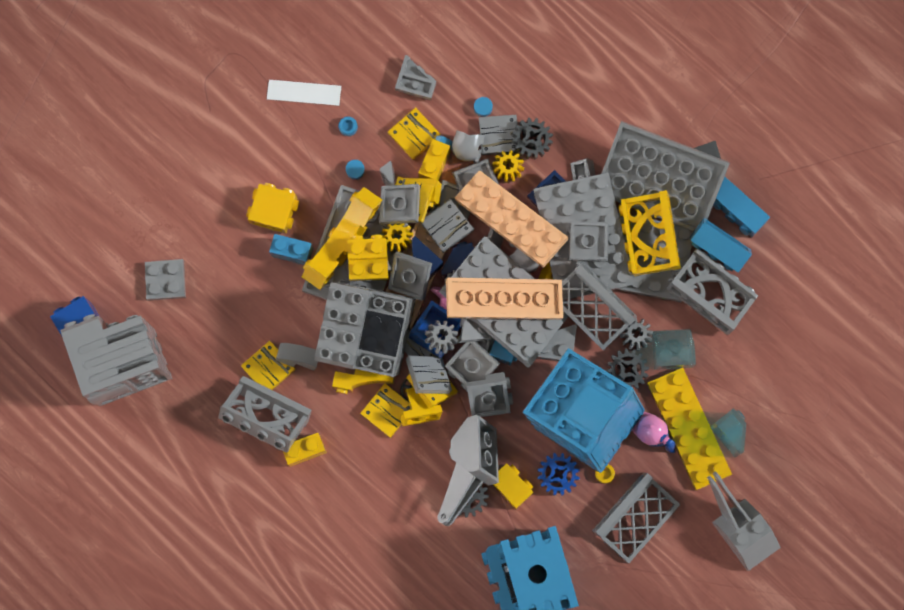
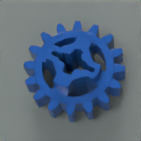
[537,453,580,496]

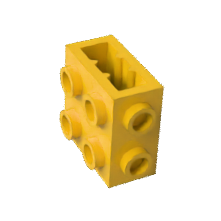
[246,183,299,234]

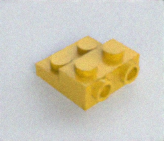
[347,235,388,281]

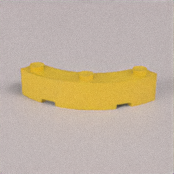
[302,187,382,290]

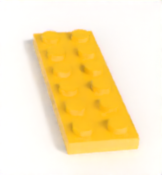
[647,368,732,490]

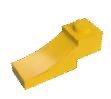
[332,369,395,395]

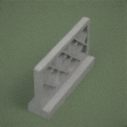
[562,262,637,350]
[592,472,680,564]

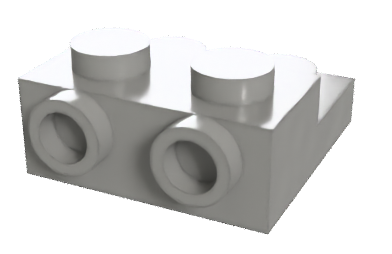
[445,341,500,392]
[466,372,513,417]

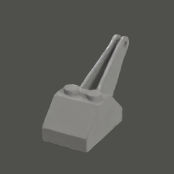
[437,415,499,526]
[707,472,781,571]

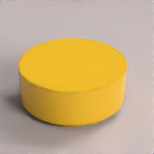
[595,464,615,484]

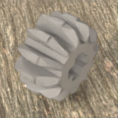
[620,318,653,351]
[425,321,458,354]

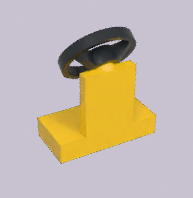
[400,378,443,427]

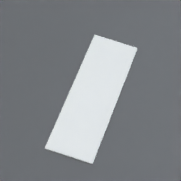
[267,80,341,106]

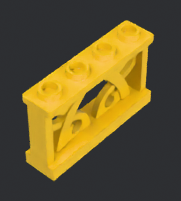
[619,190,681,277]

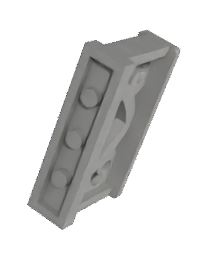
[666,249,758,335]
[218,376,312,453]

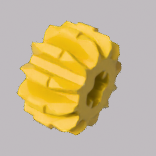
[492,150,524,183]
[382,223,414,252]

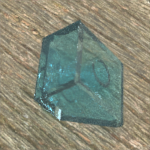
[652,329,696,370]
[711,408,746,457]

